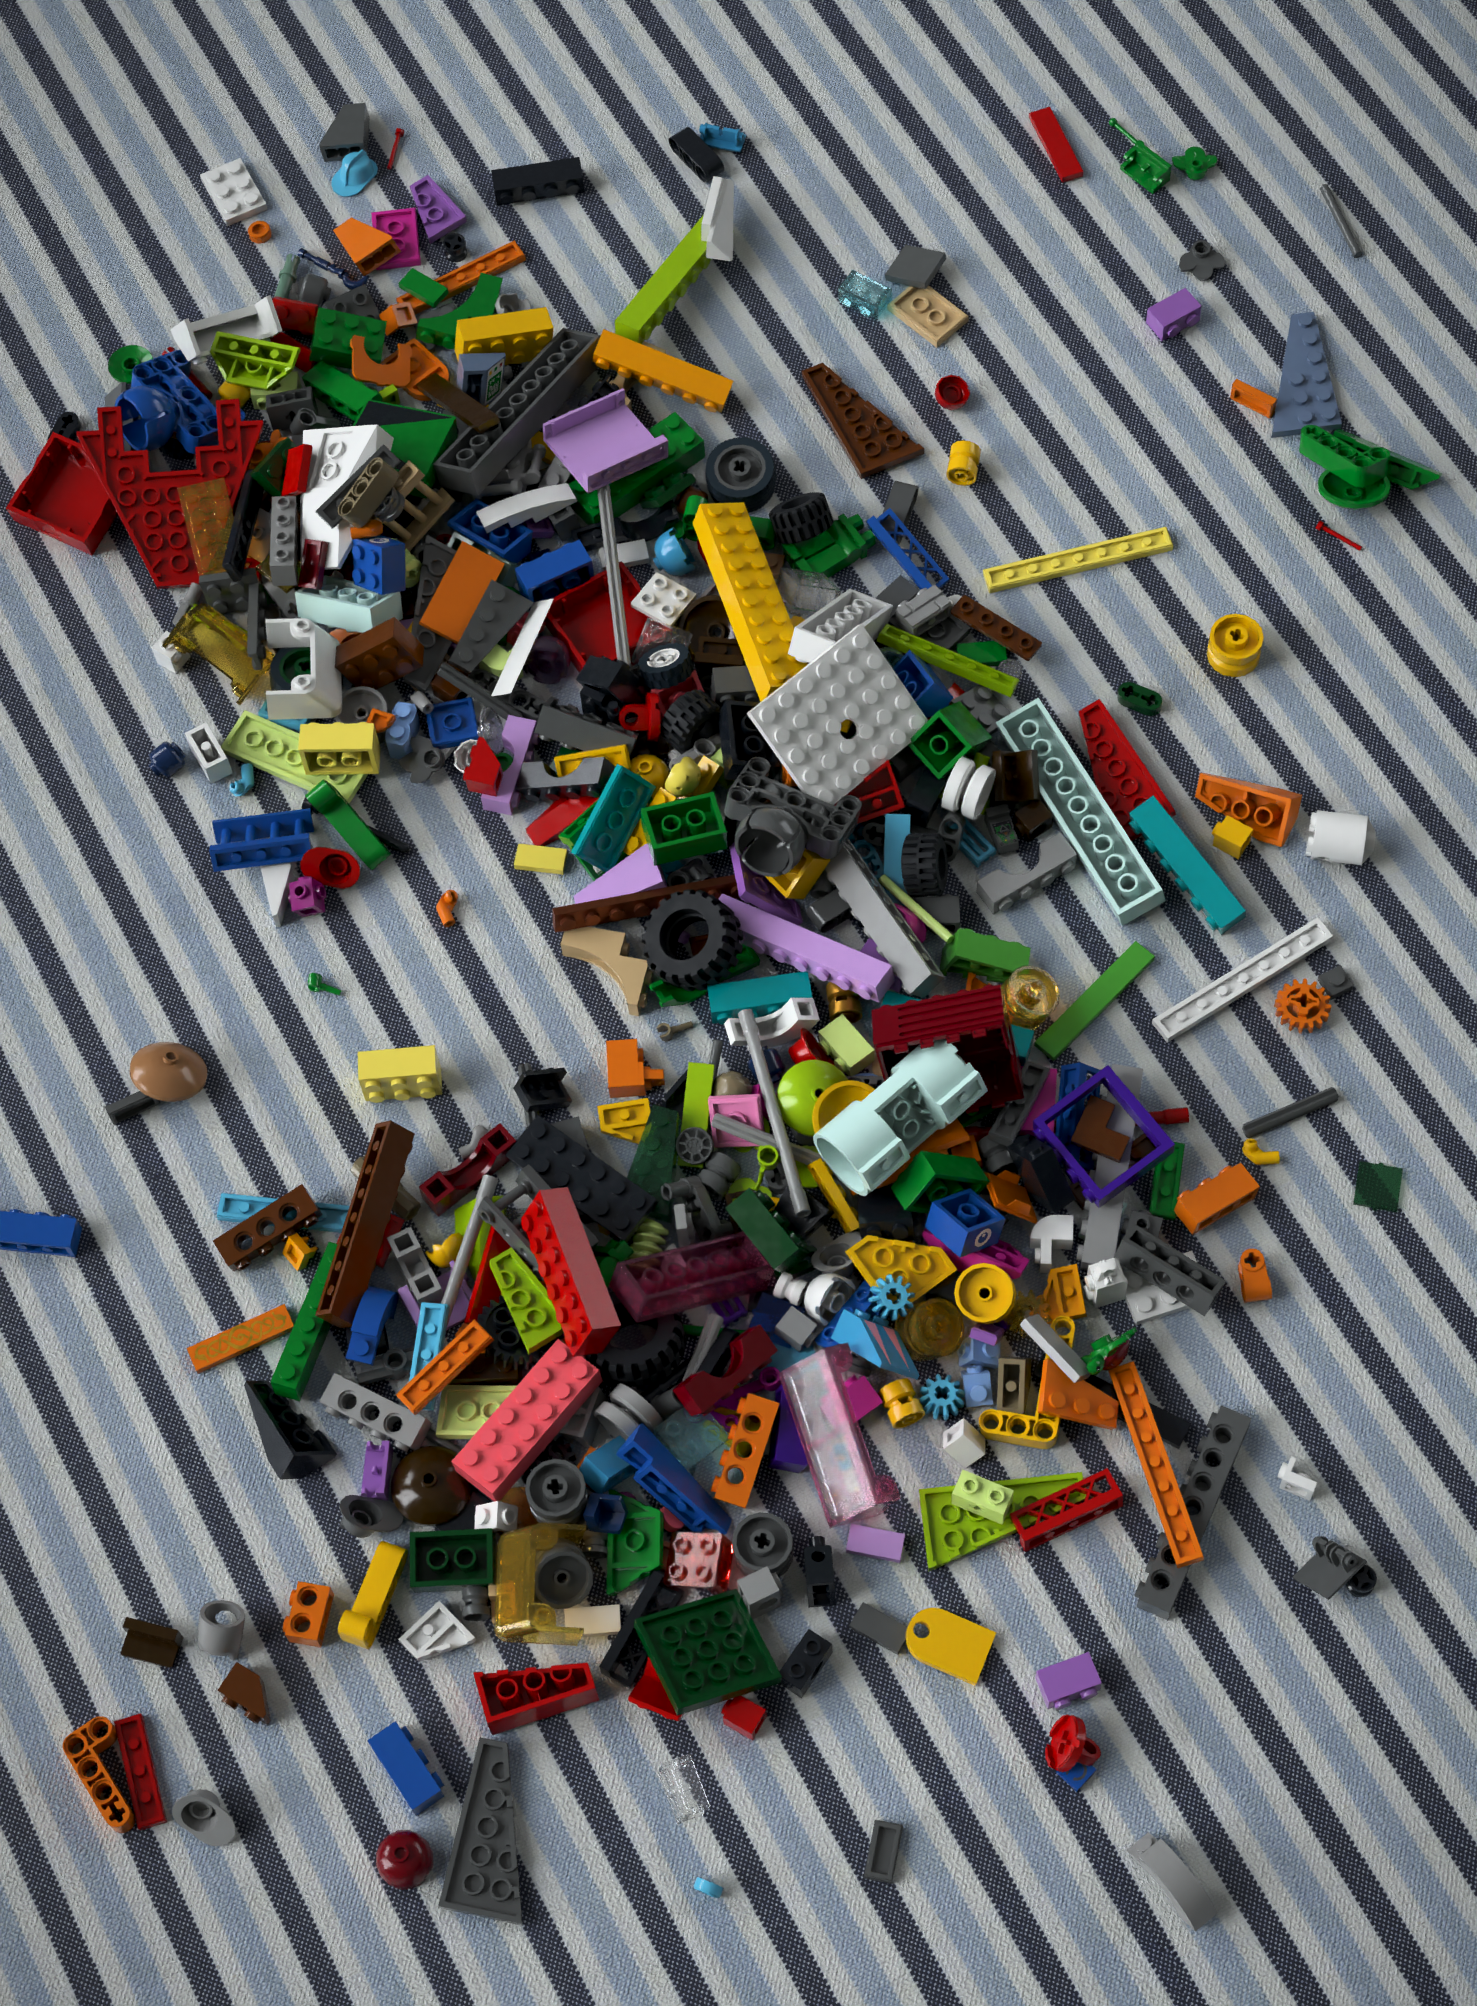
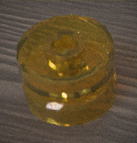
[1001,966,1060,1030]
[895,1298,965,1362]

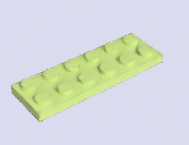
[221,710,368,804]

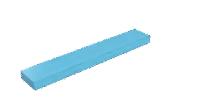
[217,1193,350,1233]

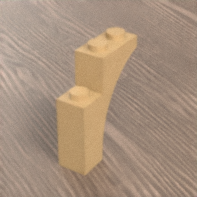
[561,926,654,1016]

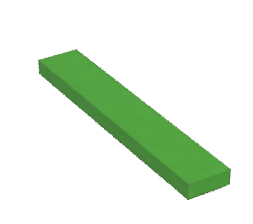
[1034,941,1155,1061]

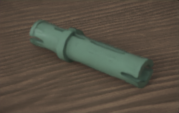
[274,254,301,299]

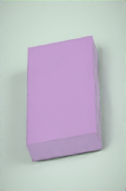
[846,1524,905,1563]

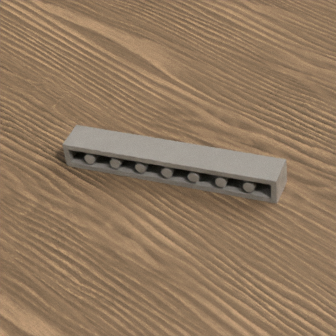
[825,839,945,998]
[1076,1064,1143,1270]

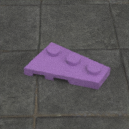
[410,175,467,244]

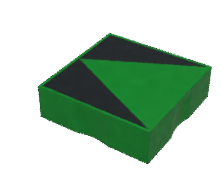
[353,399,458,498]

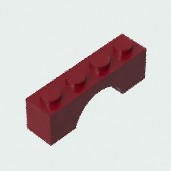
[419,1123,516,1217]
[673,1324,778,1416]

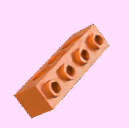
[710,1393,780,1509]

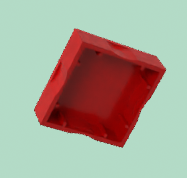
[6,432,118,555]
[544,561,673,673]

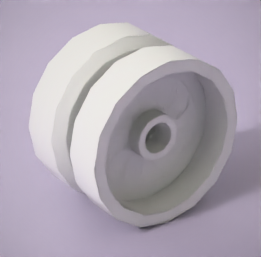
[941,756,996,821]

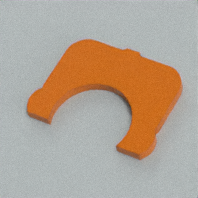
[350,335,412,388]

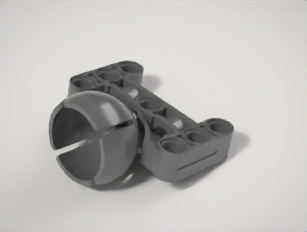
[724,757,862,877]

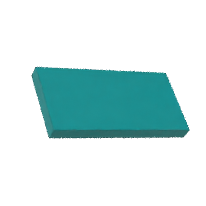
[571,764,656,873]

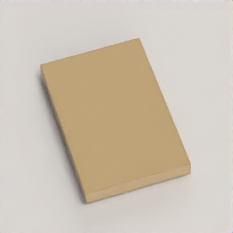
[887,285,969,348]

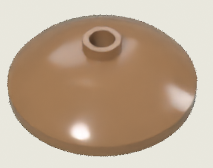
[129,1042,207,1102]

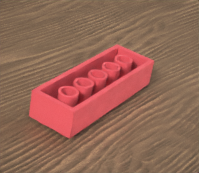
[451,1339,603,1502]

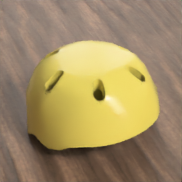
[665,757,701,797]

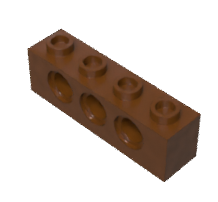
[213,1184,323,1271]

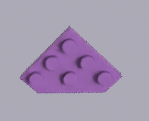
[729,842,803,926]

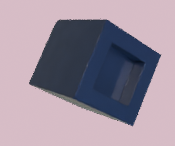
[583,1493,628,1534]

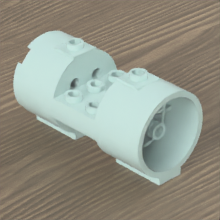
[813,1039,988,1196]

